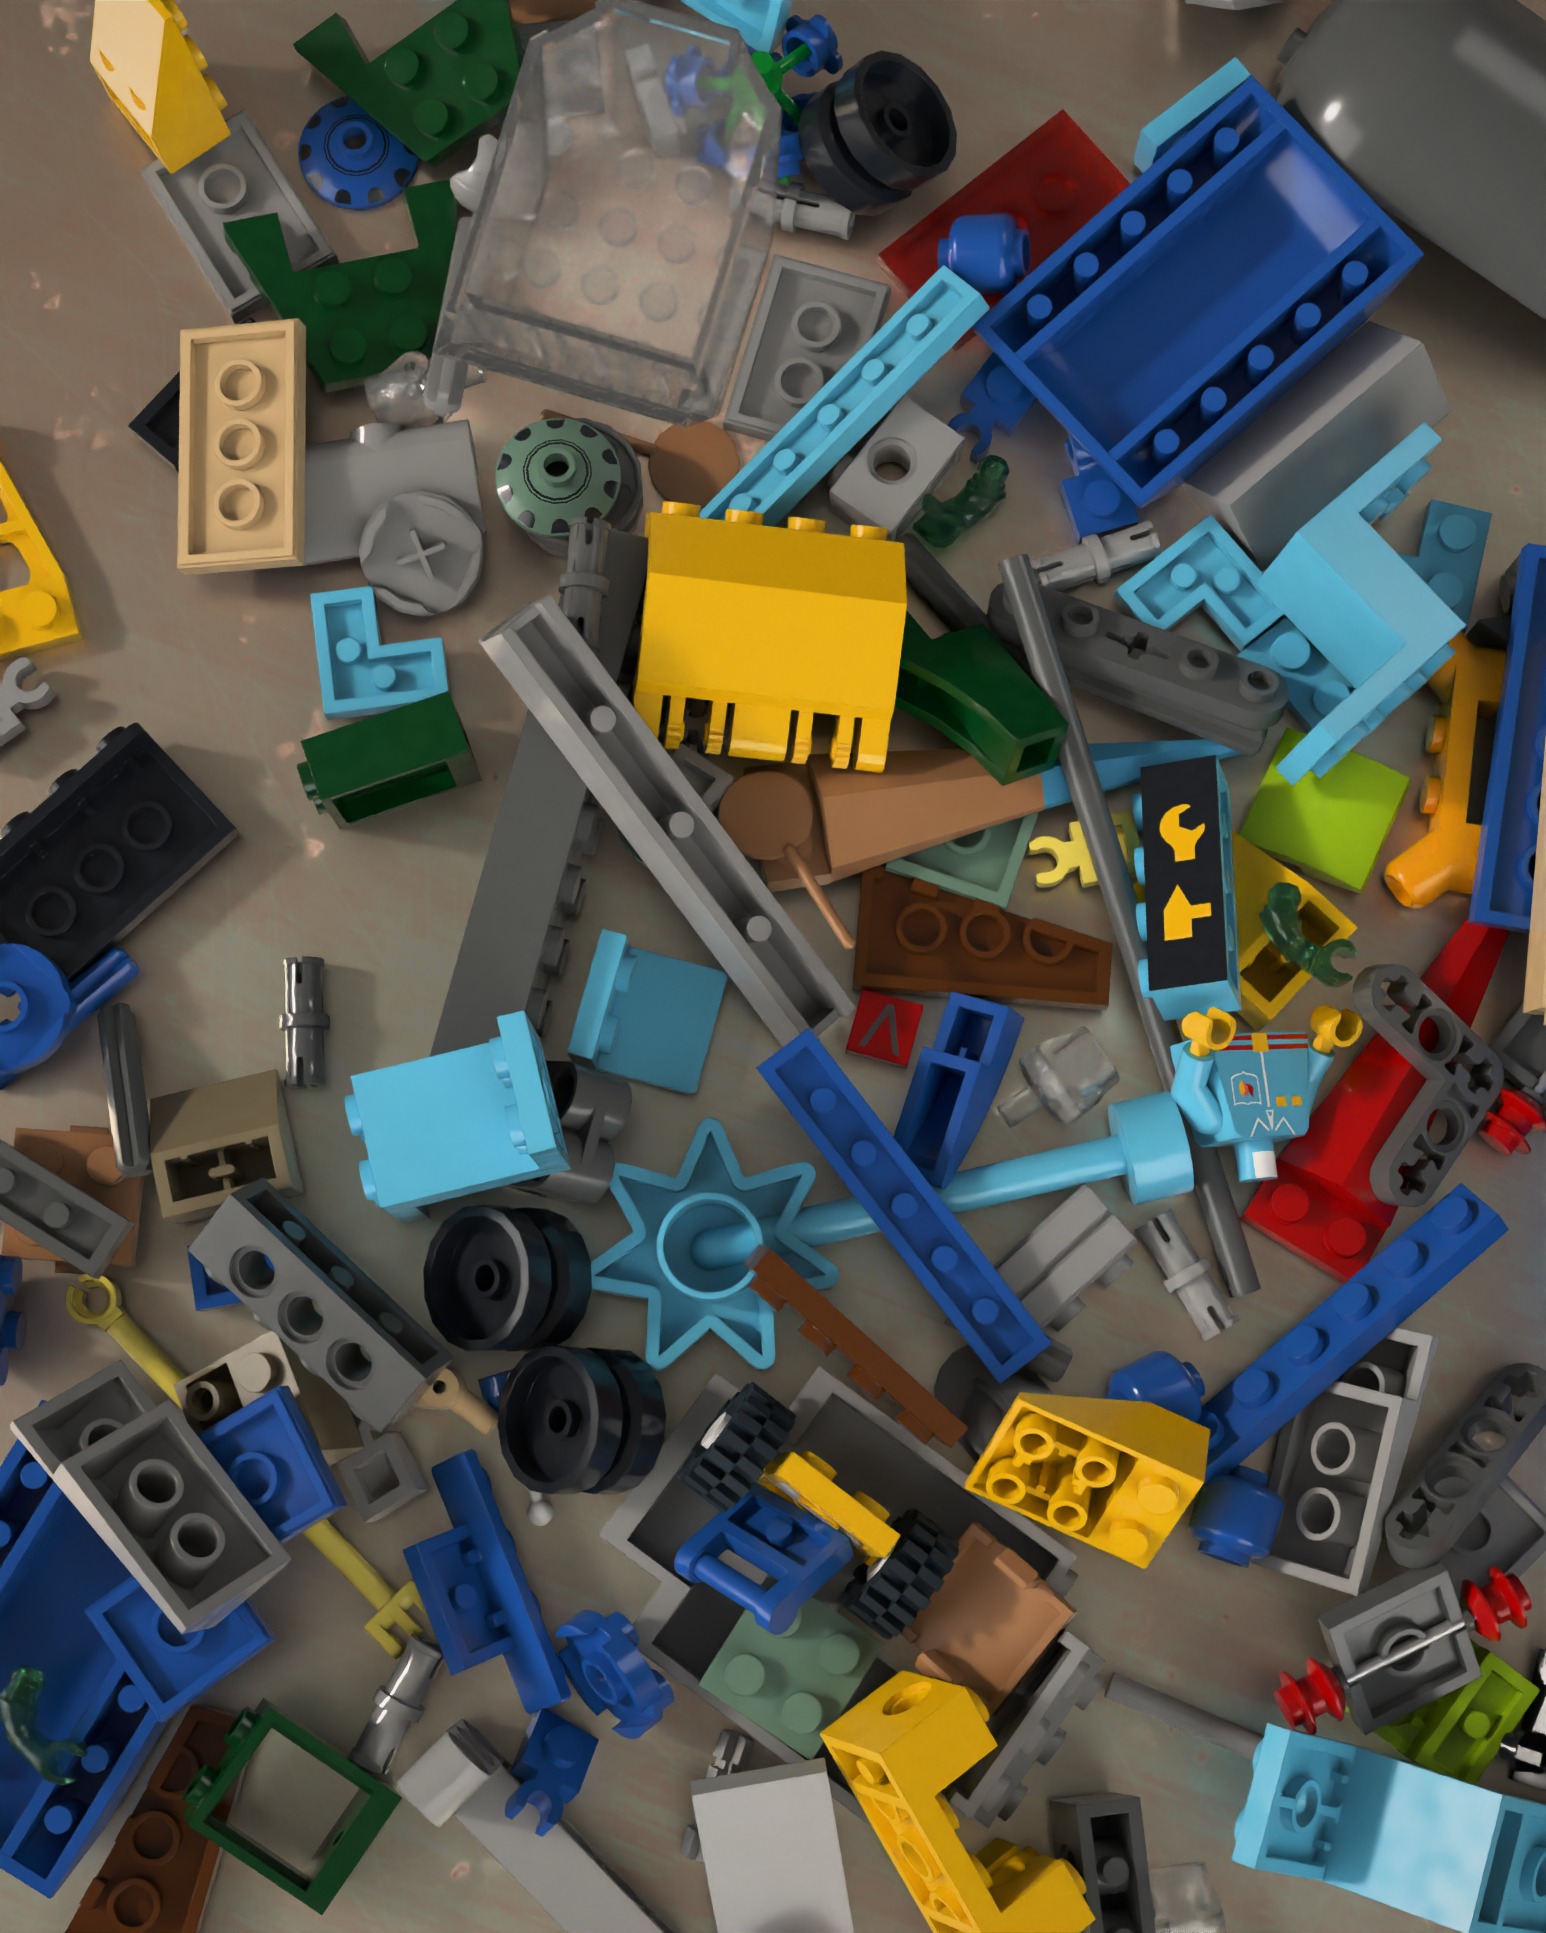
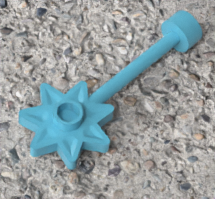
[591,1091,1194,1371]

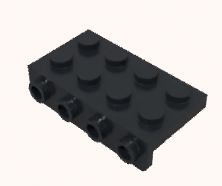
[0,722,240,984]

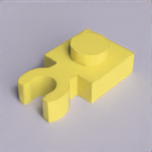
[1027,809,1140,888]

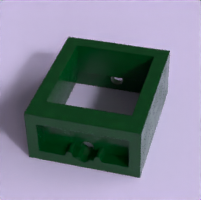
[297,691,482,829]
[183,1698,402,1915]

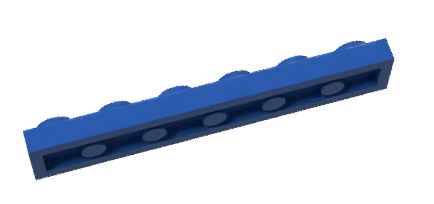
[756,1028,1052,1384]
[1197,1183,1509,1484]

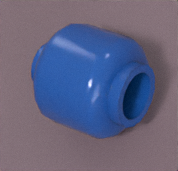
[938,213,1031,297]
[1104,1351,1205,1423]
[1188,1465,1284,1568]

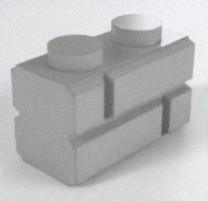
[993,1184,1137,1332]

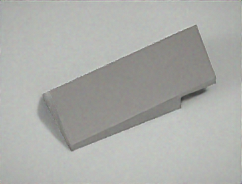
[1181,321,1451,572]
[1250,1328,1440,1596]
[9,1360,292,1634]

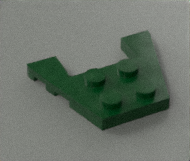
[293,0,533,168]
[223,179,458,393]

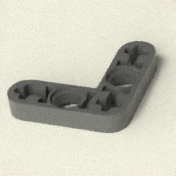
[1352,964,1504,1207]

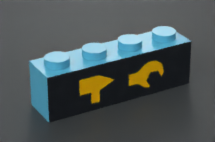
[1132,755,1242,1021]

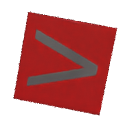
[845,989,924,1069]

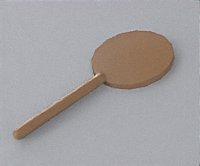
[540,409,740,508]
[718,771,856,950]

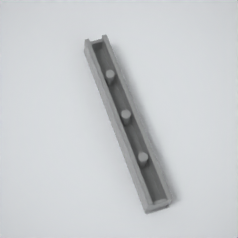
[478,595,856,1047]

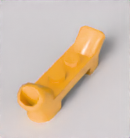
[1384,631,1506,910]

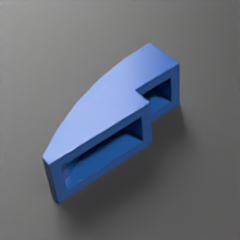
[893,991,1025,1189]

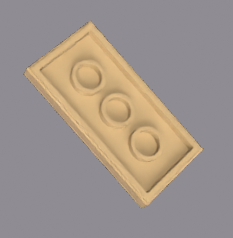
[177,318,306,575]

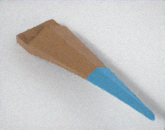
[743,739,1243,892]

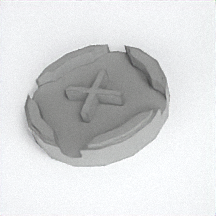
[359,489,485,617]

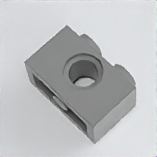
[827,395,964,542]

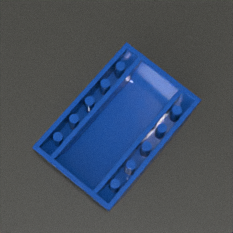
[972,76,1424,509]
[0,1400,172,1899]

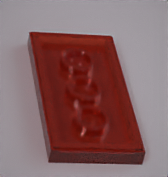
[877,109,1130,352]

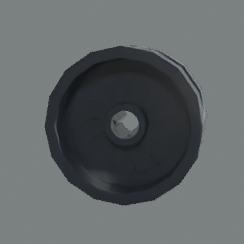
[798,50,957,217]
[423,1205,592,1352]
[497,1345,666,1494]

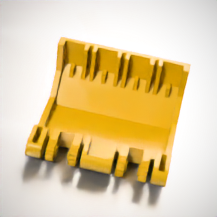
[631,501,907,773]

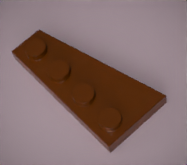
[852,866,1113,1011]
[64,1703,248,1933]

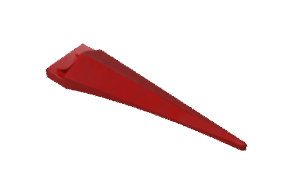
[1239,916,1510,1284]

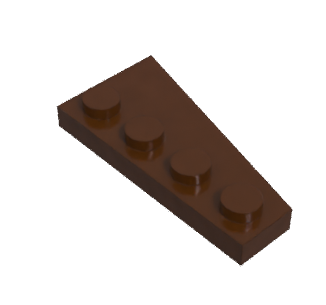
[742,1244,968,1448]

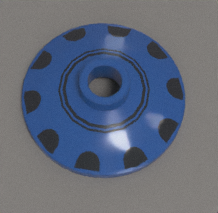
[298,96,419,211]

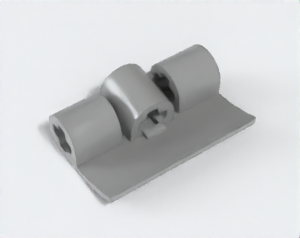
[305,419,487,565]

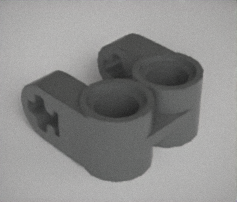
[504,1060,632,1205]

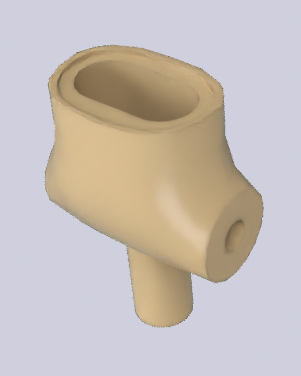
[415,1364,499,1436]

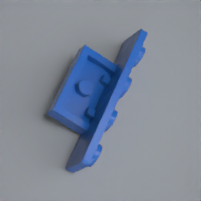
[402,1449,571,1714]

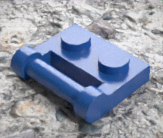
[674,1481,854,1635]

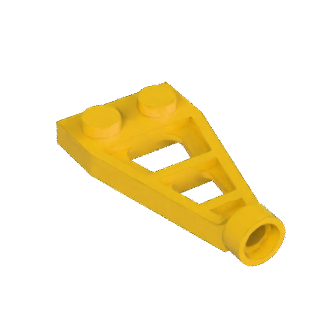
[0,458,84,662]

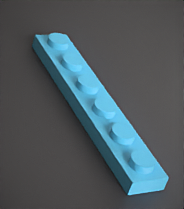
[700,265,990,527]

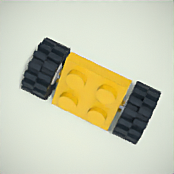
[678,1382,959,1640]

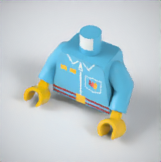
[1170,1005,1363,1183]

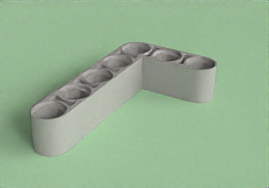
[397,1719,674,1933]

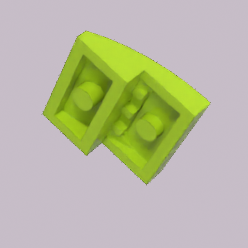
[1239,727,1411,895]
[1345,1639,1540,1783]

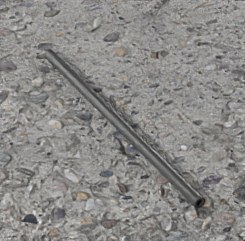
[998,554,1261,1298]

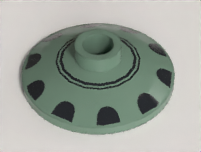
[495,418,621,539]

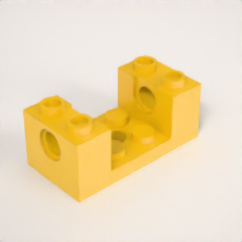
[819,1670,1095,1933]

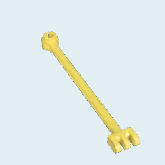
[65,1274,428,1659]

